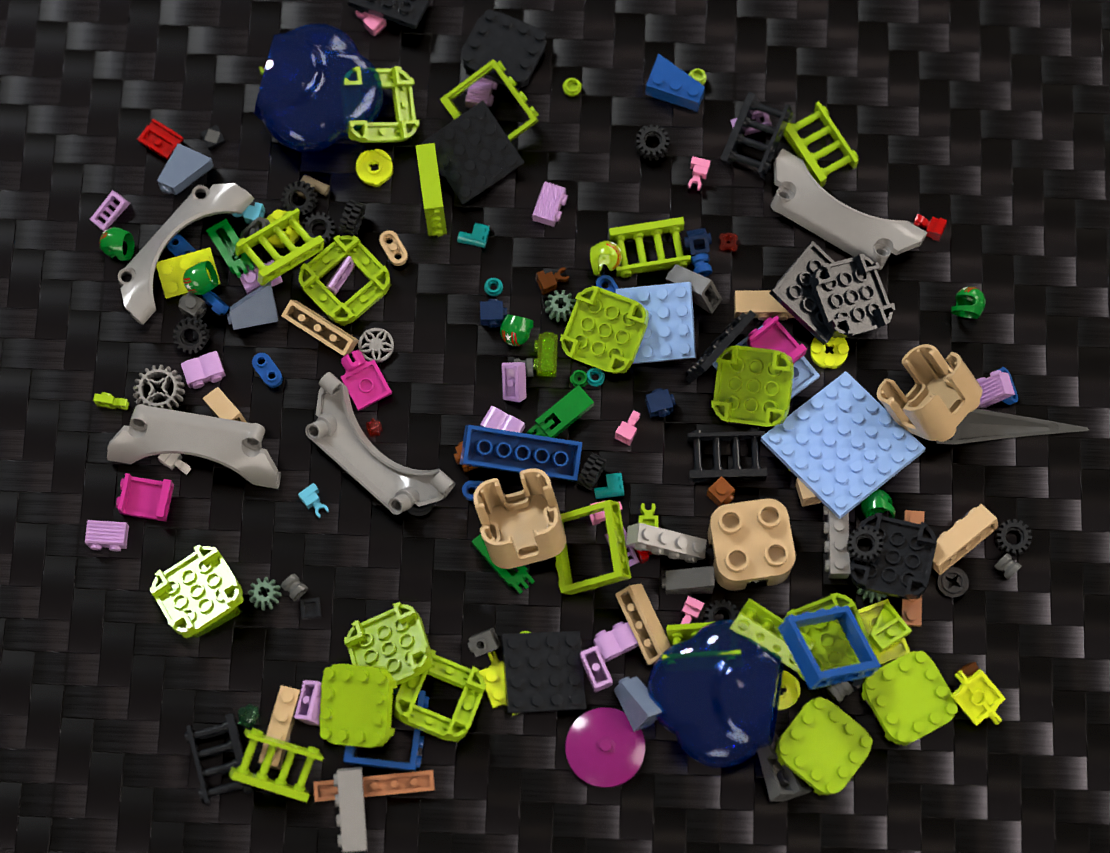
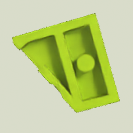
[868,602,912,653]

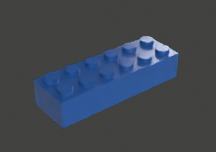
[460,425,582,482]

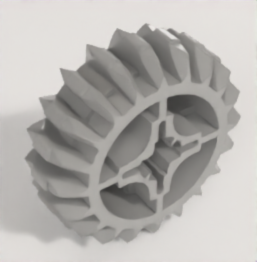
[133,364,185,410]

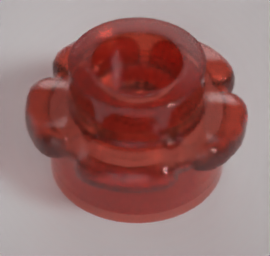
[366,418,382,437]

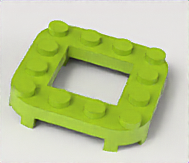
[340,66,419,143]
[299,235,391,326]
[393,650,486,742]

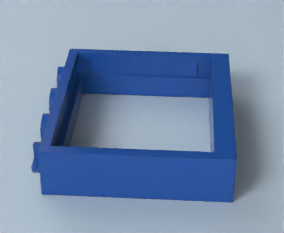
[778,606,881,690]
[344,688,429,772]

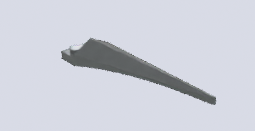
[936,408,1089,445]

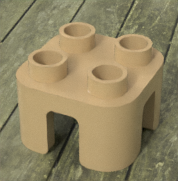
[877,344,982,442]
[473,469,566,569]
[708,498,795,591]

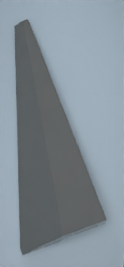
[746,702,812,802]

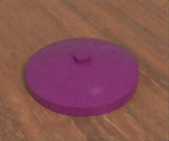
[566,708,645,788]

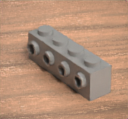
[823,505,850,579]
[626,523,707,563]
[334,767,368,852]

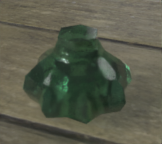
[238,704,260,728]

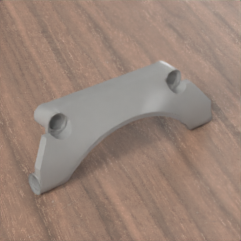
[771,149,928,270]
[118,183,254,325]
[305,372,455,515]
[107,404,281,489]

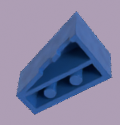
[646,53,705,112]

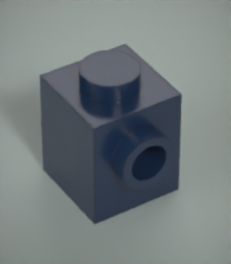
[684,228,712,255]
[480,299,507,328]
[645,388,675,418]

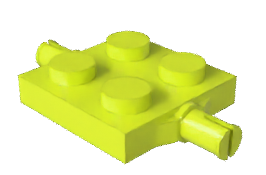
[479,651,519,716]
[950,669,1005,726]

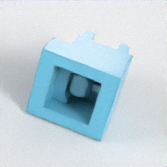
[231,202,265,224]
[298,483,329,518]

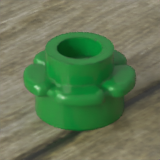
[570,370,588,387]

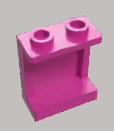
[747,316,807,364]
[116,473,174,522]

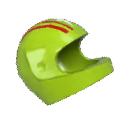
[590,241,622,276]

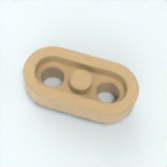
[379,231,408,266]

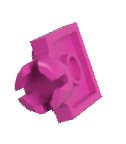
[340,350,392,411]

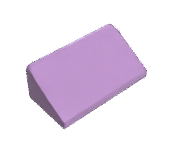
[326,256,355,295]
[502,362,526,402]

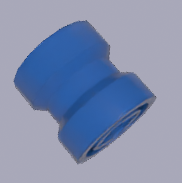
[691,253,713,277]

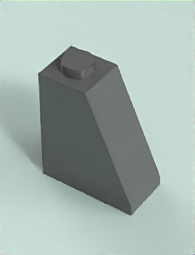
[665,264,722,314]
[661,566,715,594]

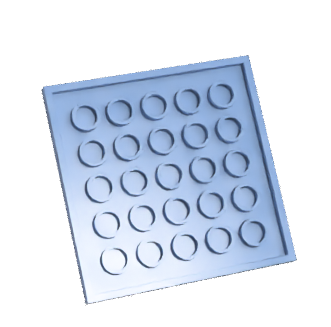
[761,371,925,520]

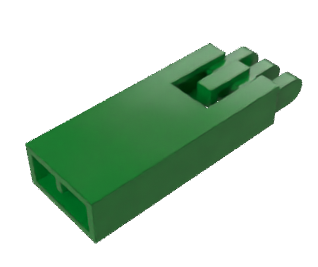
[206,219,255,278]
[526,385,594,438]
[472,534,535,594]

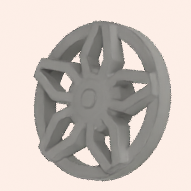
[358,328,394,363]

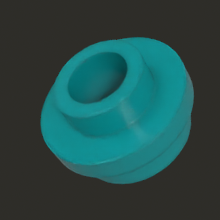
[484,278,503,296]
[586,368,605,387]

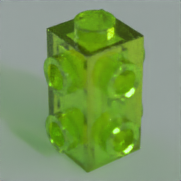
[534,332,558,377]

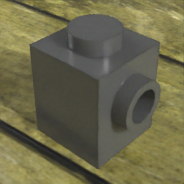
[178,292,207,321]
[468,627,501,657]

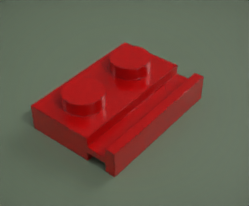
[137,119,184,160]

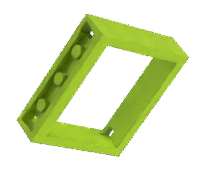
[440,59,539,141]
[416,143,447,237]
[555,500,631,595]

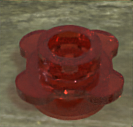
[719,233,738,251]

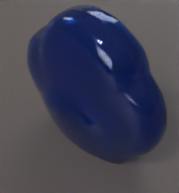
[254,23,383,152]
[647,620,784,768]

